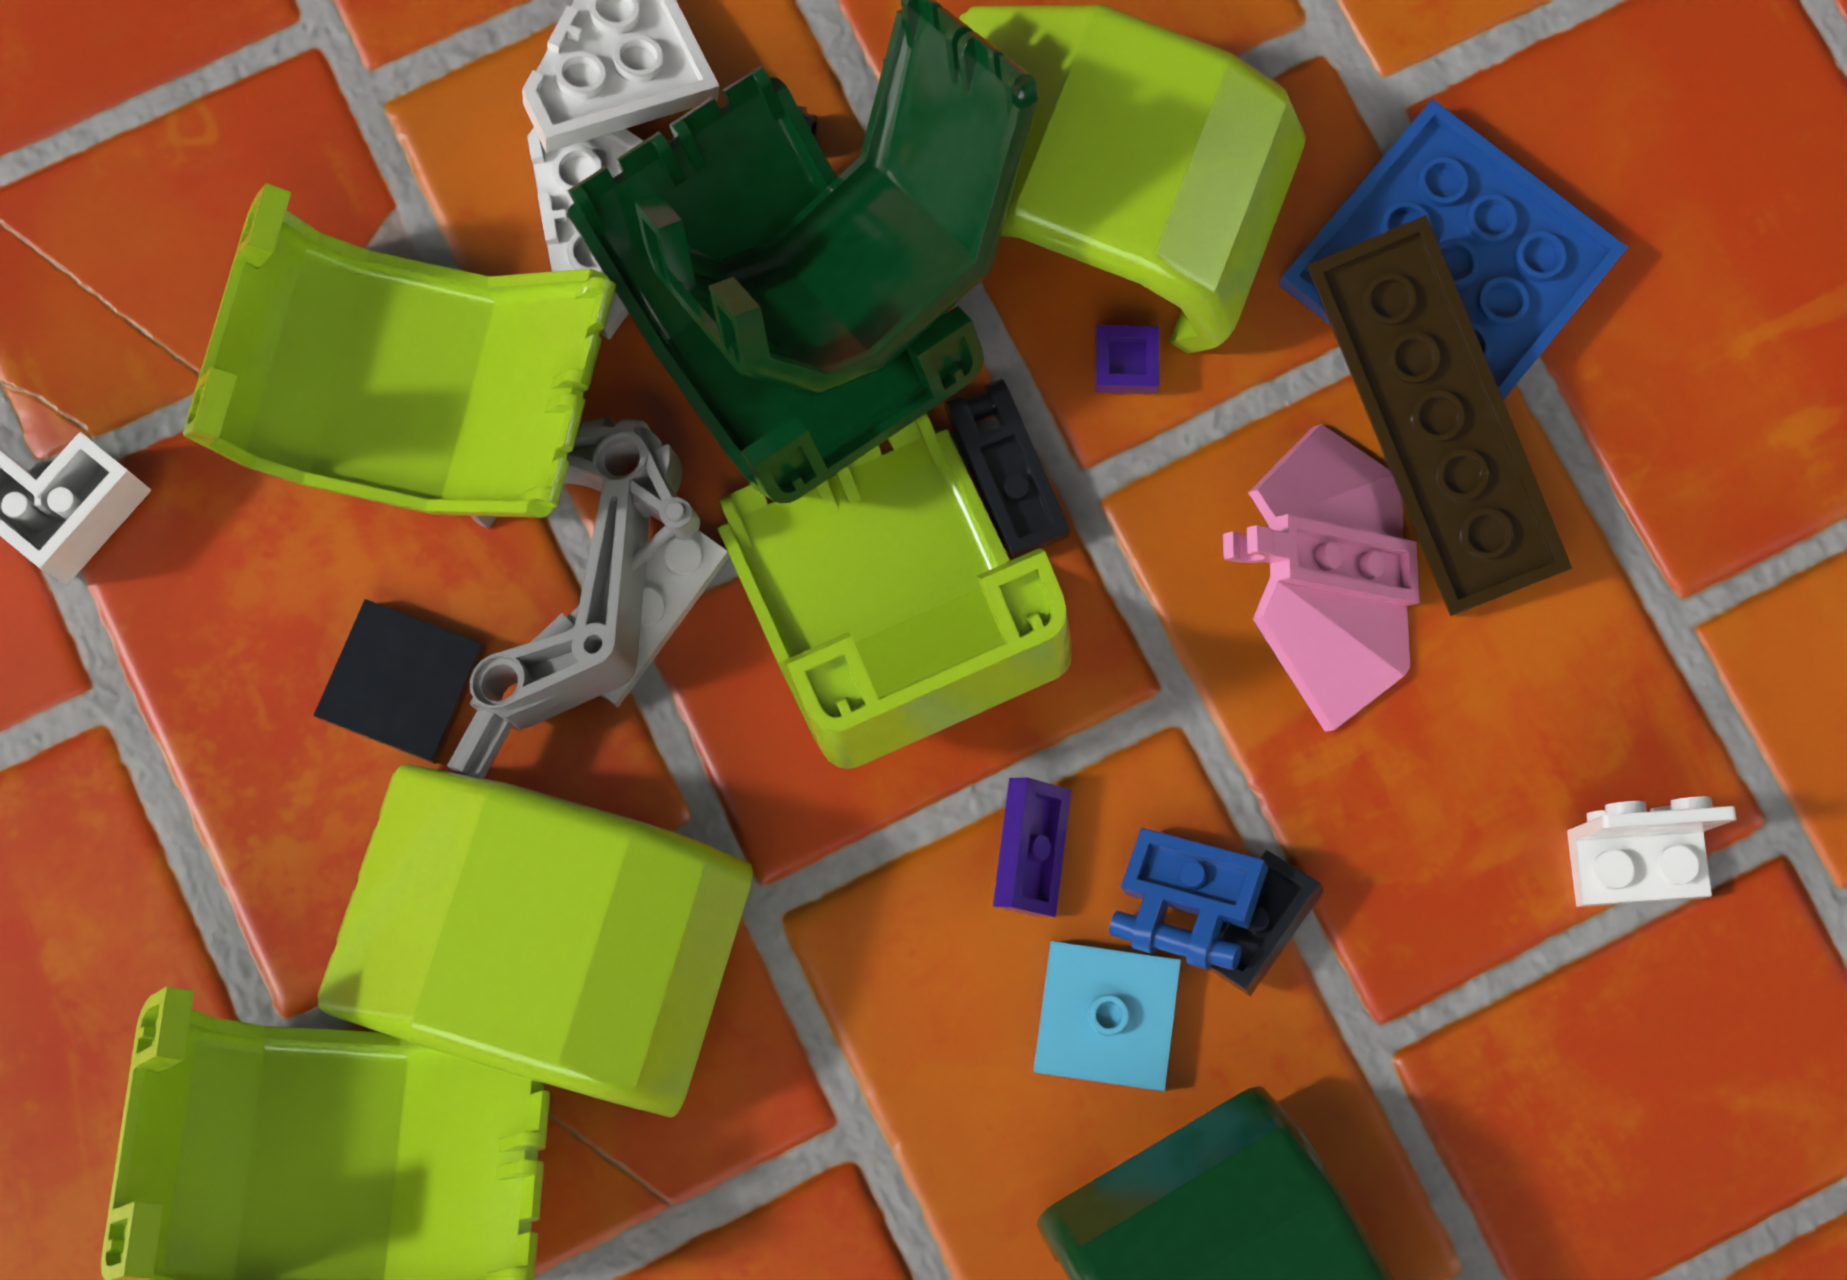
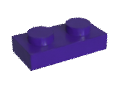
[993,777,1071,917]

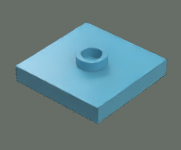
[1033,941,1181,1091]

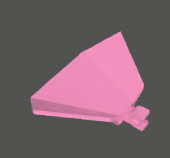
[1223,424,1420,732]

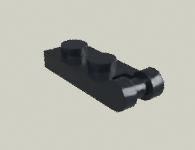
[944,378,1070,560]

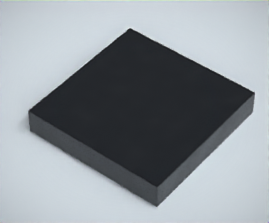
[313,599,485,765]

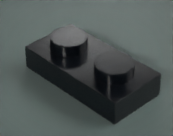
[1209,850,1324,997]

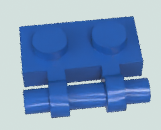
[1109,828,1268,971]

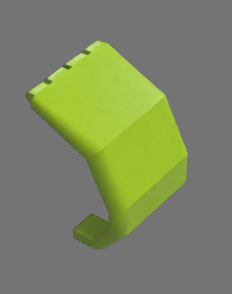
[959,4,1306,354]
[183,183,616,518]
[717,413,1072,769]
[317,764,753,1118]
[101,986,550,1280]

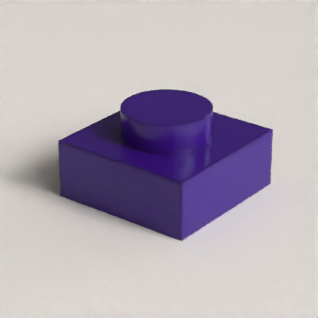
[1095,325,1159,394]

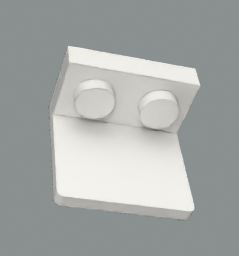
[1567,796,1737,907]

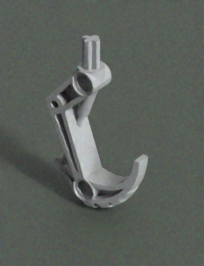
[447,418,700,778]

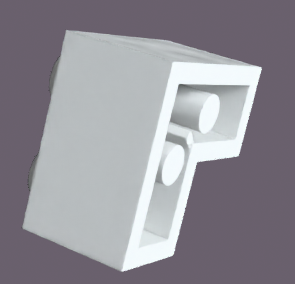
[0,432,152,585]

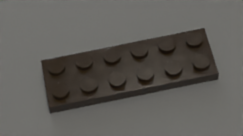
[1307,215,1572,616]

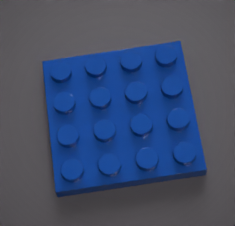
[1278,99,1628,400]

